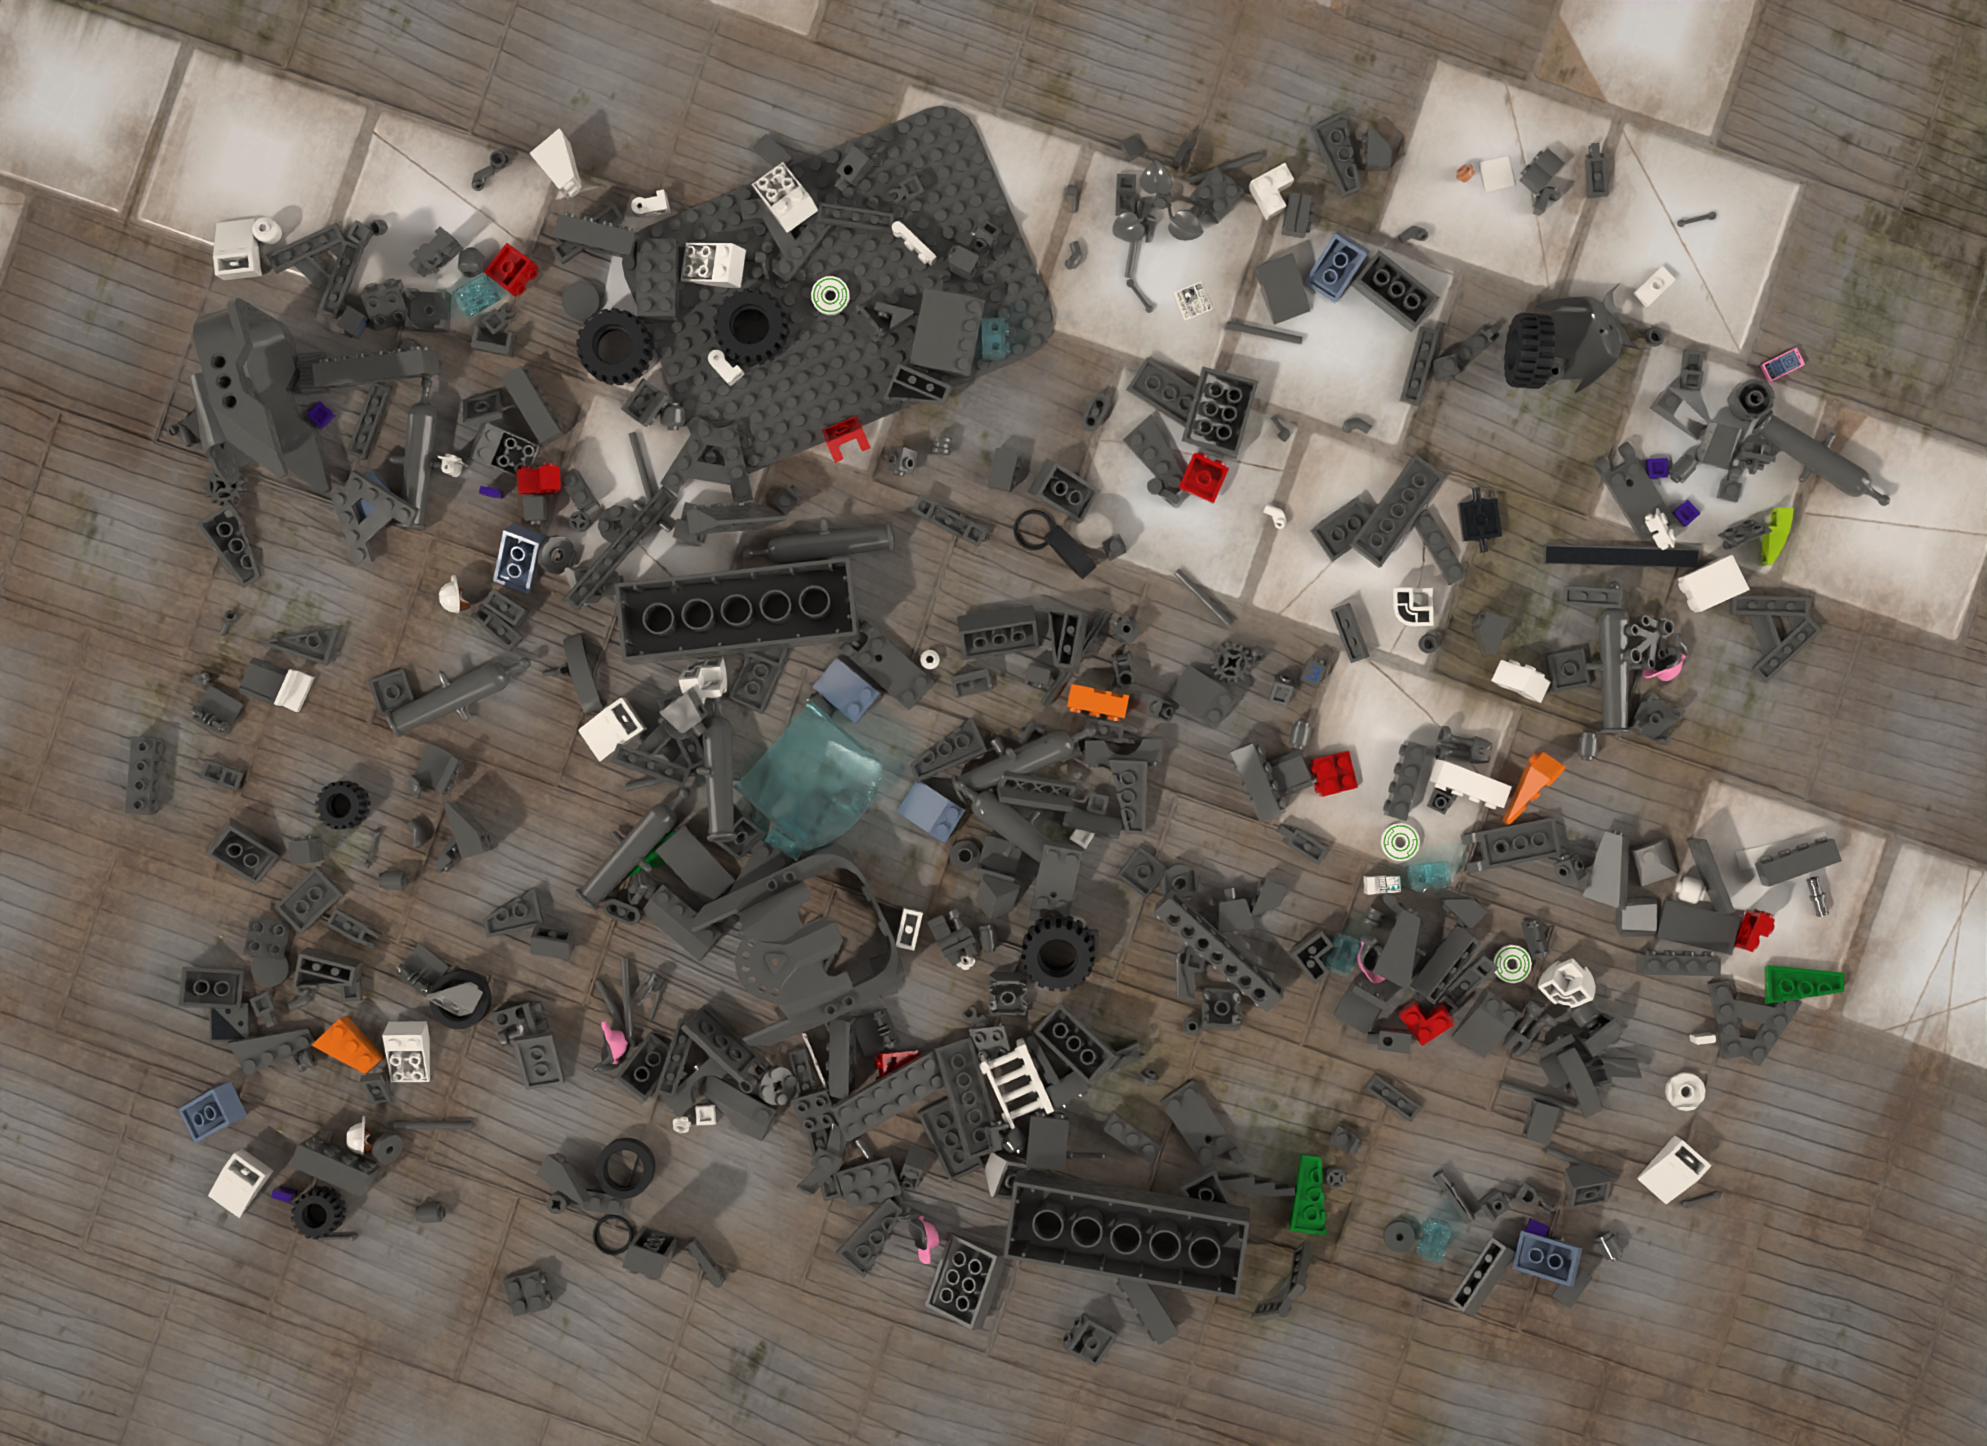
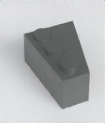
[884,363,954,404]
[1046,608,1088,673]
[292,947,363,990]

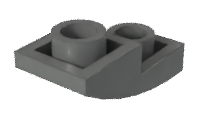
[1427,787,1454,815]
[436,835,459,873]

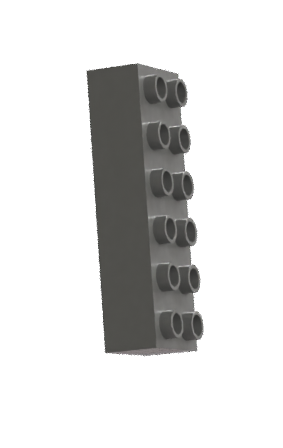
[614,557,860,666]
[1003,1169,1250,1299]

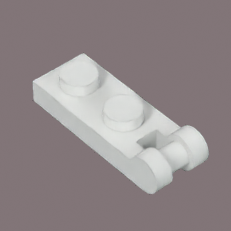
[892,221,937,266]

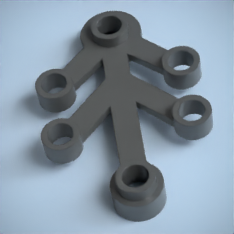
[1623,615,1674,670]

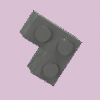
[673,502,707,547]
[1288,929,1333,985]

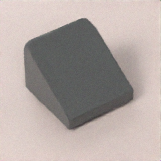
[1120,136,1146,162]

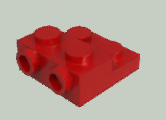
[483,243,539,298]
[1178,452,1229,504]
[1309,751,1358,797]
[1734,909,1775,952]
[874,1049,919,1081]

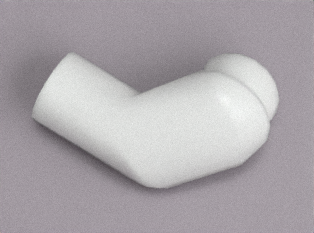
[1263,504,1287,529]

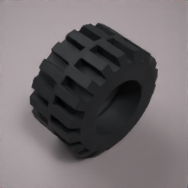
[315,781,370,830]
[291,1186,346,1240]

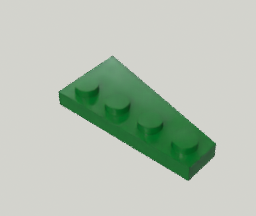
[1764,965,1844,1004]
[1288,1153,1327,1236]

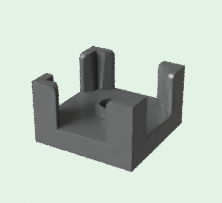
[405,288,452,333]
[1628,693,1685,745]

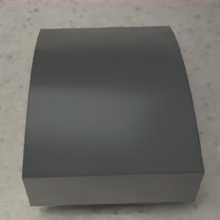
[1254,253,1310,325]

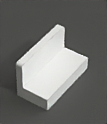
[274,669,315,712]

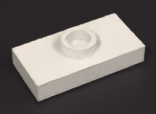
[1633,266,1676,307]

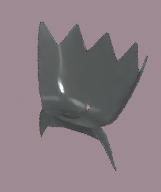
[1535,283,1648,393]

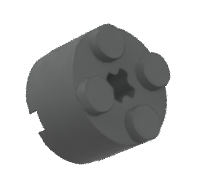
[1727,379,1775,421]

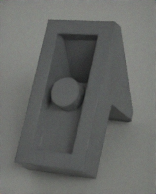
[874,302,914,332]
[360,1072,392,1104]

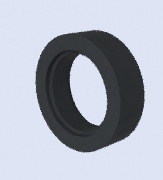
[1044,525,1096,579]
[430,970,492,1029]
[595,1138,656,1199]

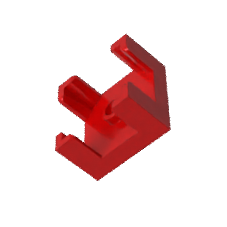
[822,415,871,463]

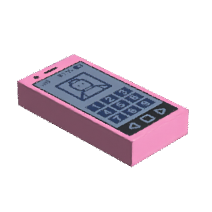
[1760,348,1805,383]

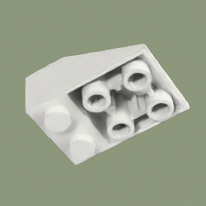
[752,162,818,233]
[213,219,262,280]
[681,243,746,288]
[578,697,647,762]
[382,1021,430,1082]
[1637,1135,1711,1204]
[208,1148,274,1218]

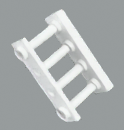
[979,1038,1054,1129]

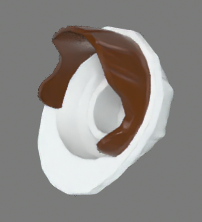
[439,575,470,613]
[346,1116,374,1155]

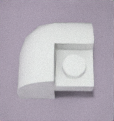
[1393,588,1434,627]
[679,657,727,704]
[1538,958,1595,1008]

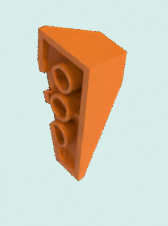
[1502,752,1566,825]

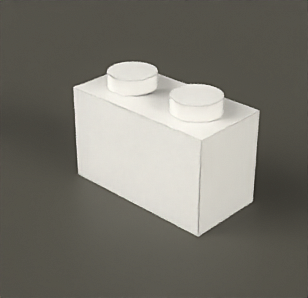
[895,907,923,951]

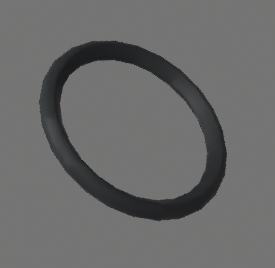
[1013,510,1054,550]
[593,1215,633,1255]

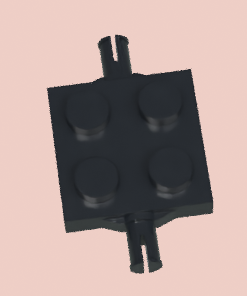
[1457,487,1502,553]

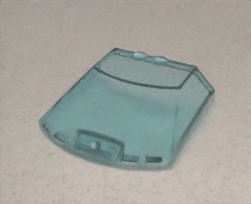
[733,700,883,851]

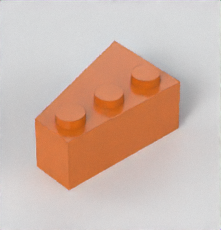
[1066,684,1129,721]
[312,1016,386,1074]

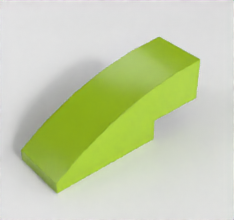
[1761,507,1794,566]

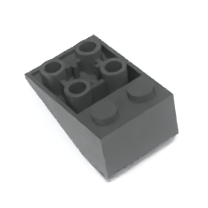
[468,422,540,477]

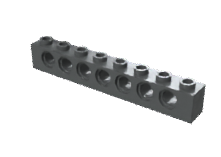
[1154,890,1284,1012]

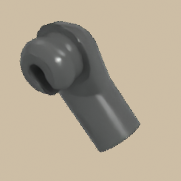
[1398,226,1428,243]
[1342,417,1372,434]

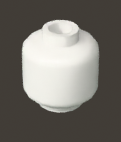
[253,217,282,245]
[1675,876,1706,904]

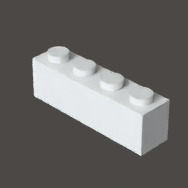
[1429,759,1512,810]

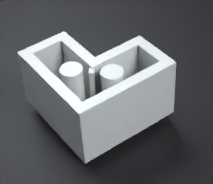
[1248,163,1294,221]
[1492,660,1550,703]

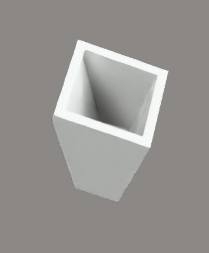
[530,129,582,199]
[1677,555,1750,613]

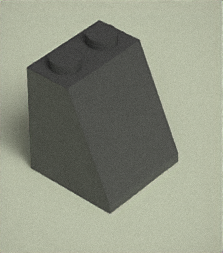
[1026,1111,1069,1171]

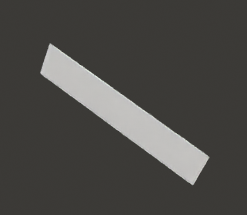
[1736,831,1827,871]

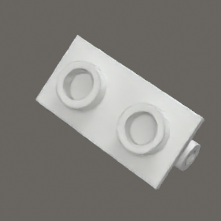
[438,454,467,477]
[1645,508,1676,550]

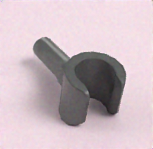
[1066,185,1078,213]
[1141,214,1156,243]
[755,252,769,279]
[1271,416,1290,442]
[220,610,239,636]
[542,665,569,677]

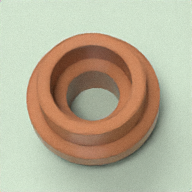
[1456,164,1475,183]

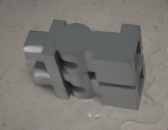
[409,226,464,277]

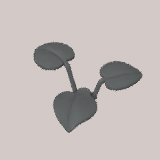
[1112,159,1204,242]

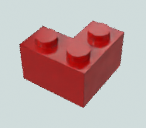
[516,463,561,495]
[1399,999,1454,1046]

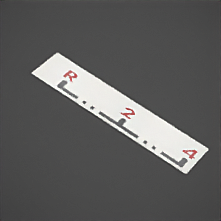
[802,1033,834,1104]

